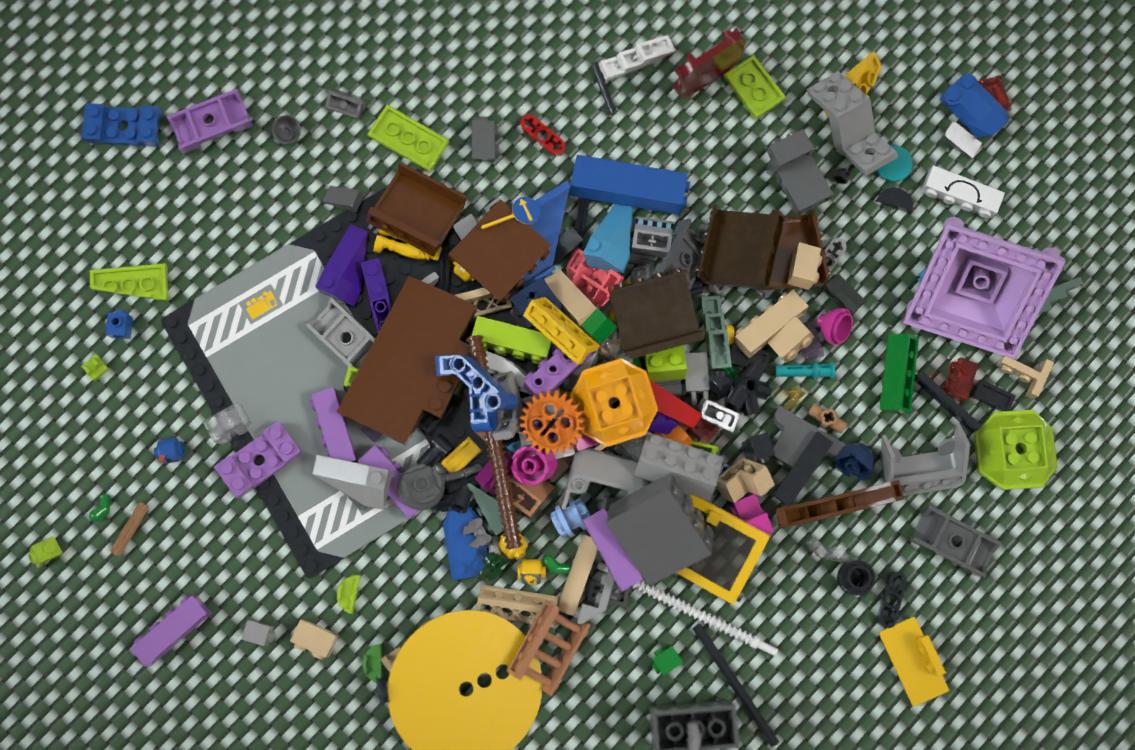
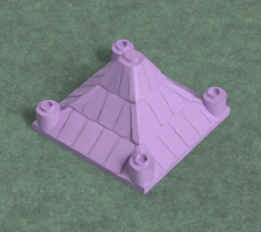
[903,217,1065,359]

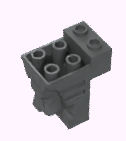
[765,129,833,216]

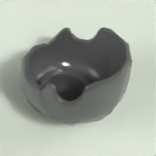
[272,115,301,145]

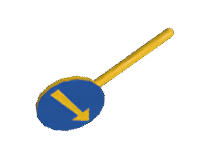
[481,197,540,229]

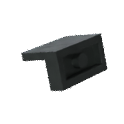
[822,274,865,314]

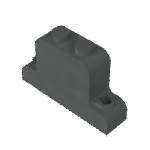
[772,406,846,473]

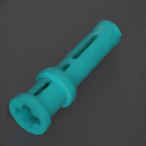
[775,362,835,379]

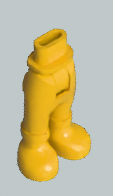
[373,229,442,261]

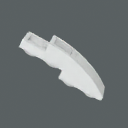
[485,351,528,393]

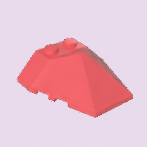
[566,248,625,310]

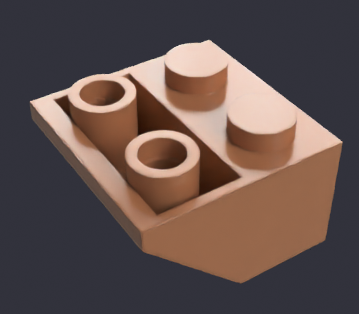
[509,475,555,518]

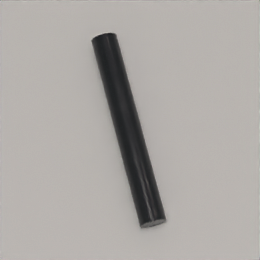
[591,62,617,115]

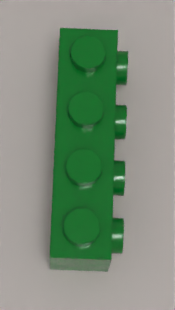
[880,334,919,414]

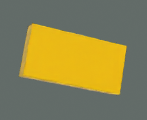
[440,437,482,473]

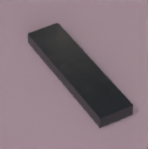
[914,372,981,432]
[773,431,834,506]

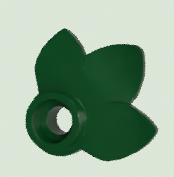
[477,552,508,582]

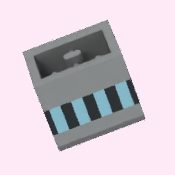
[631,216,674,258]

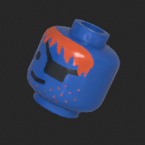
[154,437,185,464]

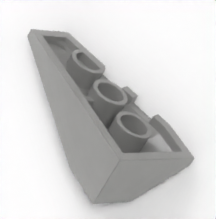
[313,455,393,510]

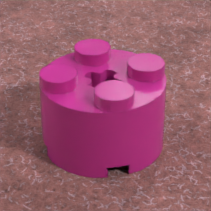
[511,444,558,486]

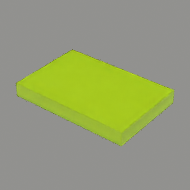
[723,55,786,120]

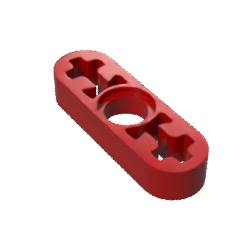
[521,115,565,157]

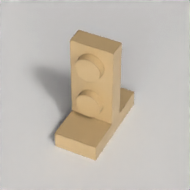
[996,356,1054,399]

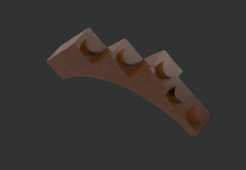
[776,480,904,529]

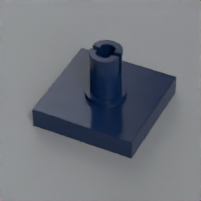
[510,277,564,330]

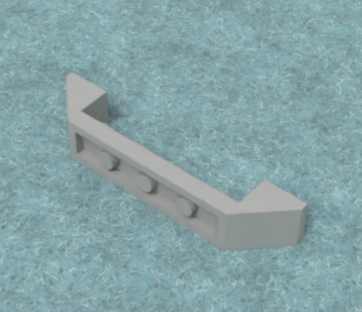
[574,511,614,624]

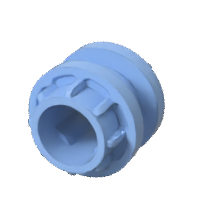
[551,498,591,538]

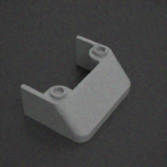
[881,423,970,496]
[561,448,649,510]

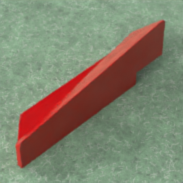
[649,379,702,427]

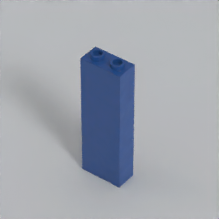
[569,154,690,215]

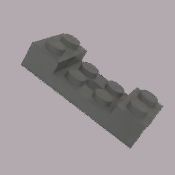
[653,218,705,290]
[909,505,1002,578]

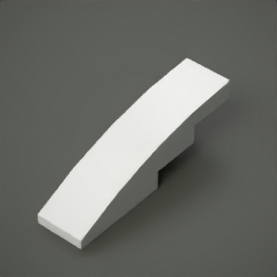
[599,35,675,81]

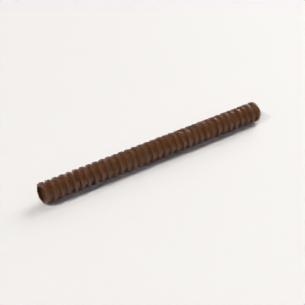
[466,335,523,549]

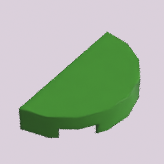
[362,643,383,683]

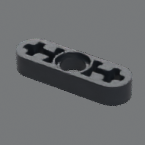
[877,572,907,628]

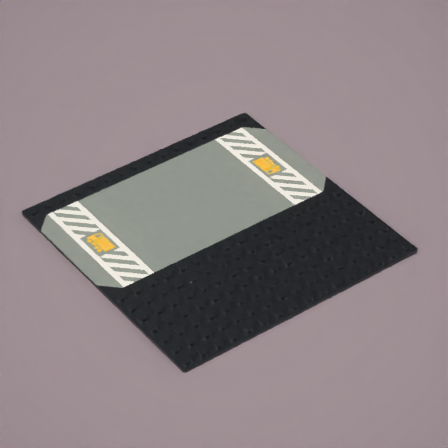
[161,169,539,579]

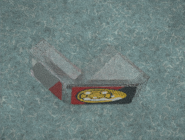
[806,536,852,563]

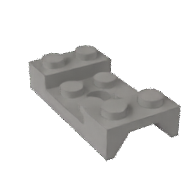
[306,297,376,369]

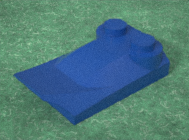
[940,72,1008,139]
[443,507,488,581]

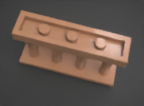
[507,600,591,696]

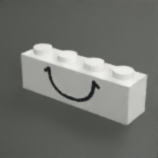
[921,165,1005,218]

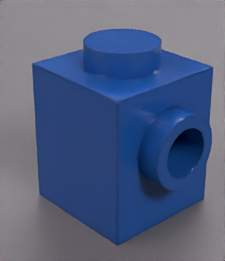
[105,310,133,339]

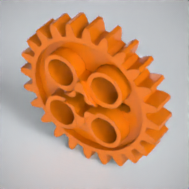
[520,390,585,455]

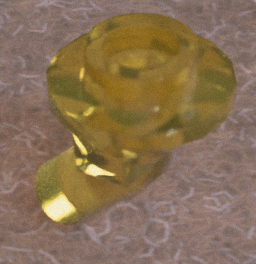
[782,387,805,411]

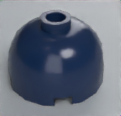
[834,443,875,480]

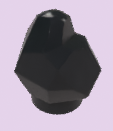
[708,370,732,398]

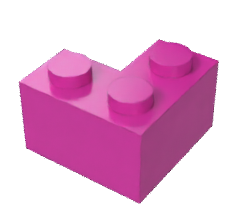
[730,493,774,541]

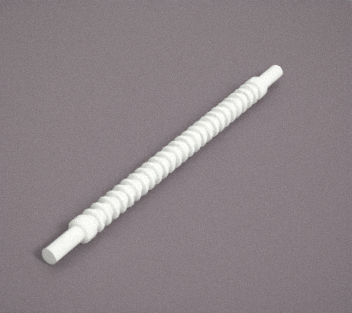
[597,562,778,656]

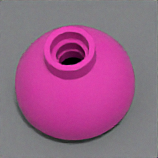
[817,308,853,346]

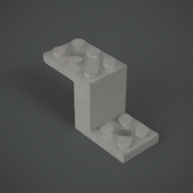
[807,71,898,176]

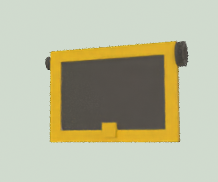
[676,493,771,605]

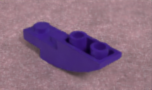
[361,258,392,333]

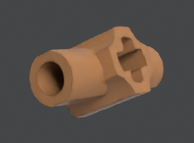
[807,403,848,434]

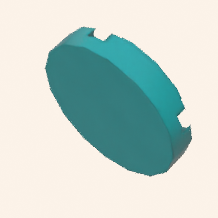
[876,145,913,183]

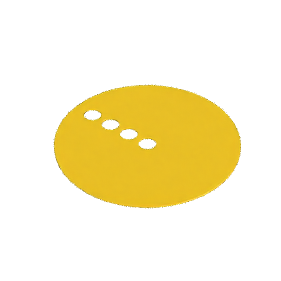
[388,610,543,750]

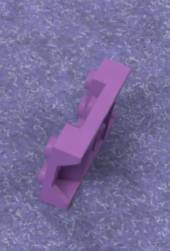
[167,89,253,154]
[214,420,303,499]

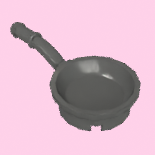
[397,464,483,510]

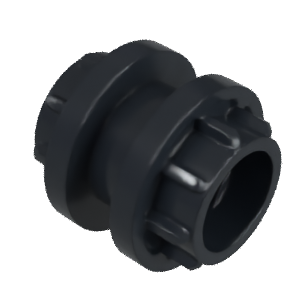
[837,560,875,595]

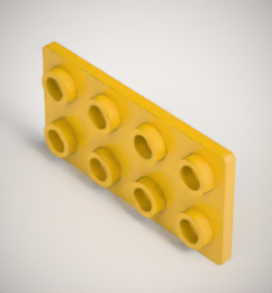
[879,617,949,707]

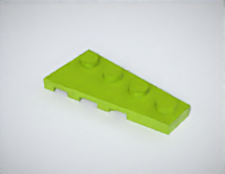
[90,263,169,302]

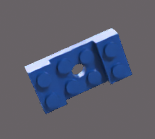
[81,103,163,147]

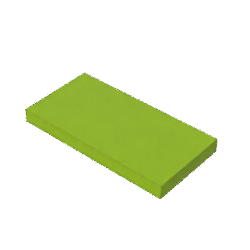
[367,105,450,173]

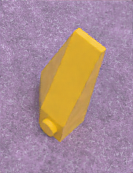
[823,52,882,117]

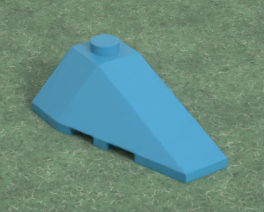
[583,204,633,273]

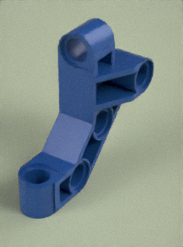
[435,355,518,432]

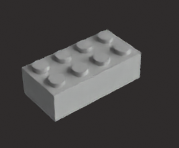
[634,432,723,501]

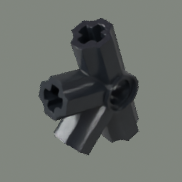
[724,358,772,416]

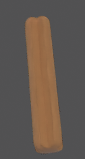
[111,502,149,556]

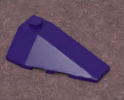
[315,225,368,307]

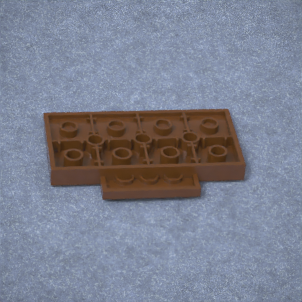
[337,276,478,447]

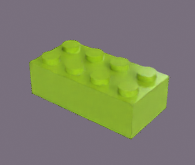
[472,316,554,365]
[644,345,687,382]

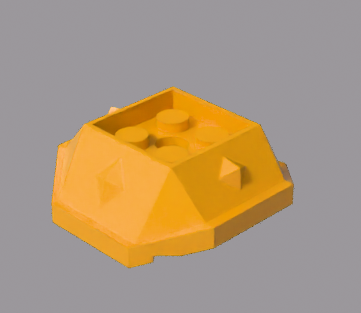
[570,358,658,447]

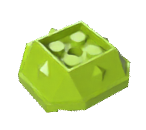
[973,410,1057,490]

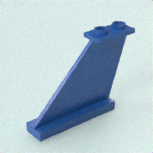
[520,181,571,290]

